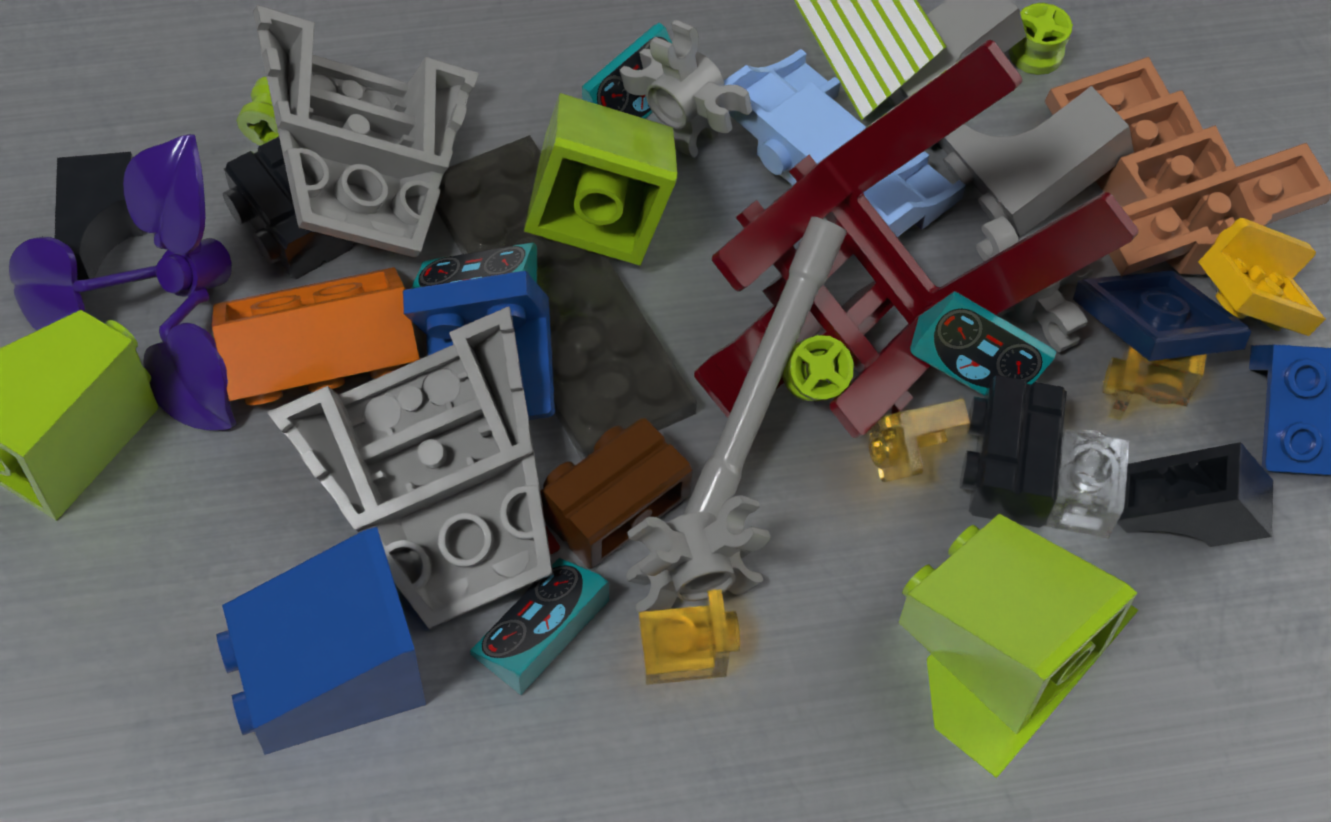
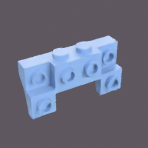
[724,49,966,237]

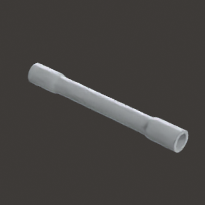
[683,217,847,520]

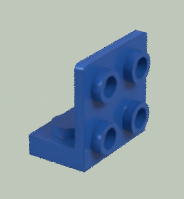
[403,271,555,420]
[1249,344,1331,475]

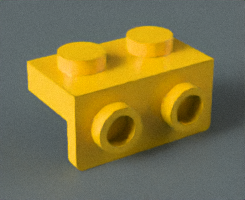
[1198,218,1326,336]

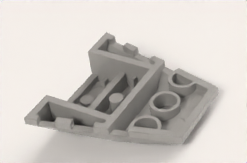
[253,5,479,258]
[267,306,554,629]

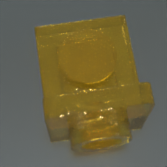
[1102,345,1207,420]
[868,399,970,482]
[638,589,740,685]

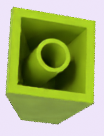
[524,93,678,266]
[0,310,159,521]
[898,514,1137,734]

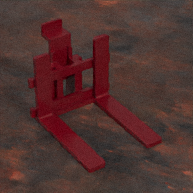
[694,40,1139,439]

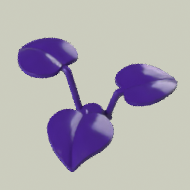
[9,134,237,431]

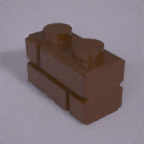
[540,418,693,569]

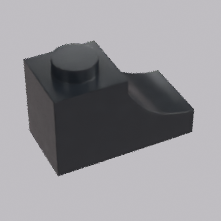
[54,151,143,280]
[1115,442,1273,547]

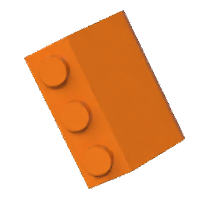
[212,267,419,405]

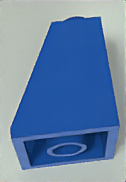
[216,527,426,755]

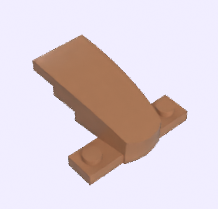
[1045,57,1331,277]

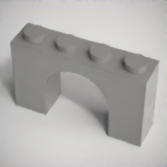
[887,0,1134,238]

